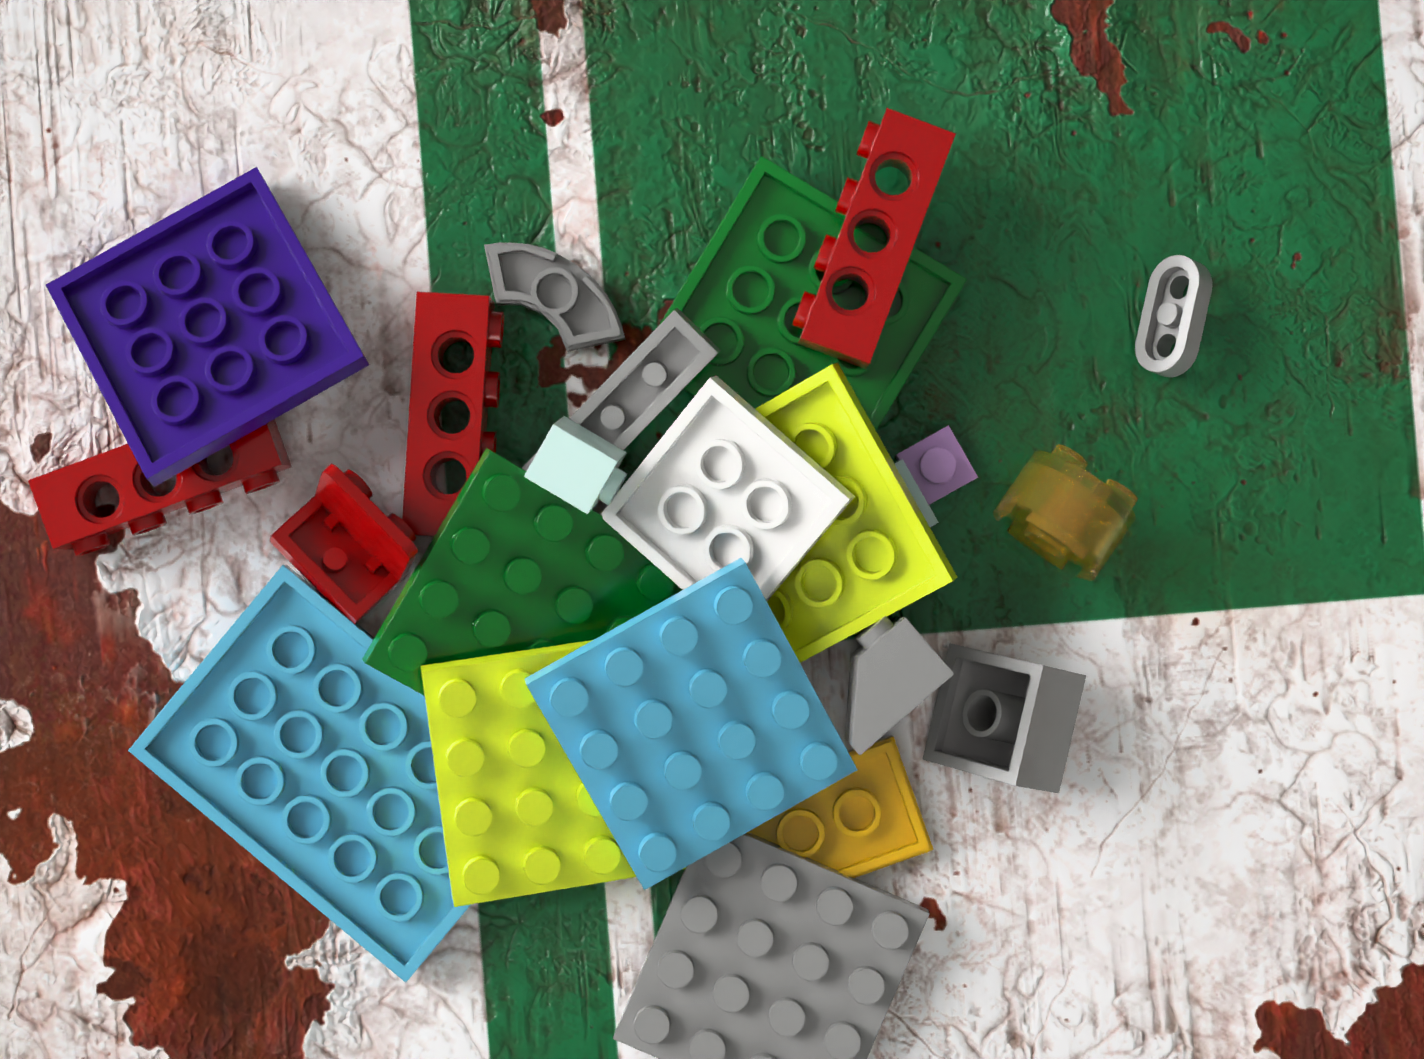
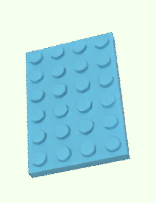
[128,565,471,983]

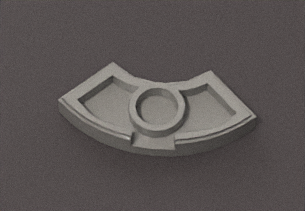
[484,243,626,352]

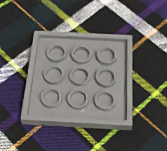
[613,833,930,1059]

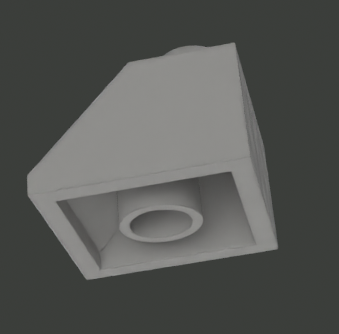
[845,615,954,755]
[923,643,1086,793]

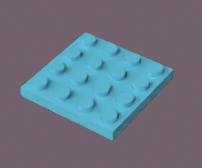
[524,558,858,890]

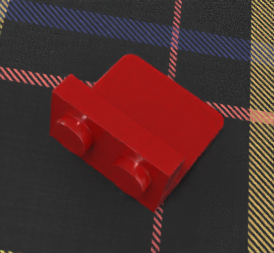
[269,464,418,624]

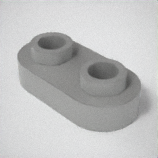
[1135,255,1212,377]

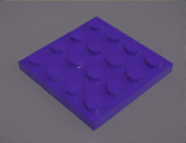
[46,167,370,487]

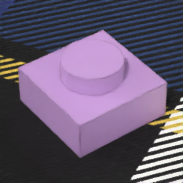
[895,425,978,505]

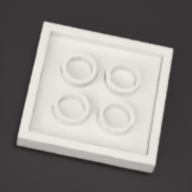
[600,376,855,601]

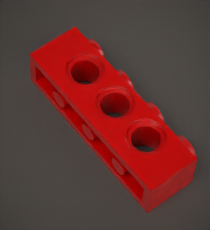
[792,108,956,369]
[402,291,504,537]
[28,419,292,556]

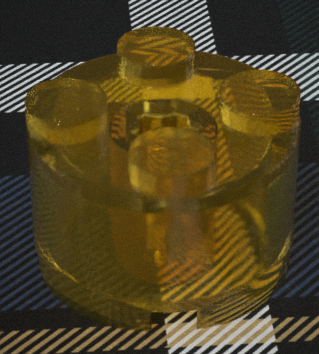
[993,444,1138,581]

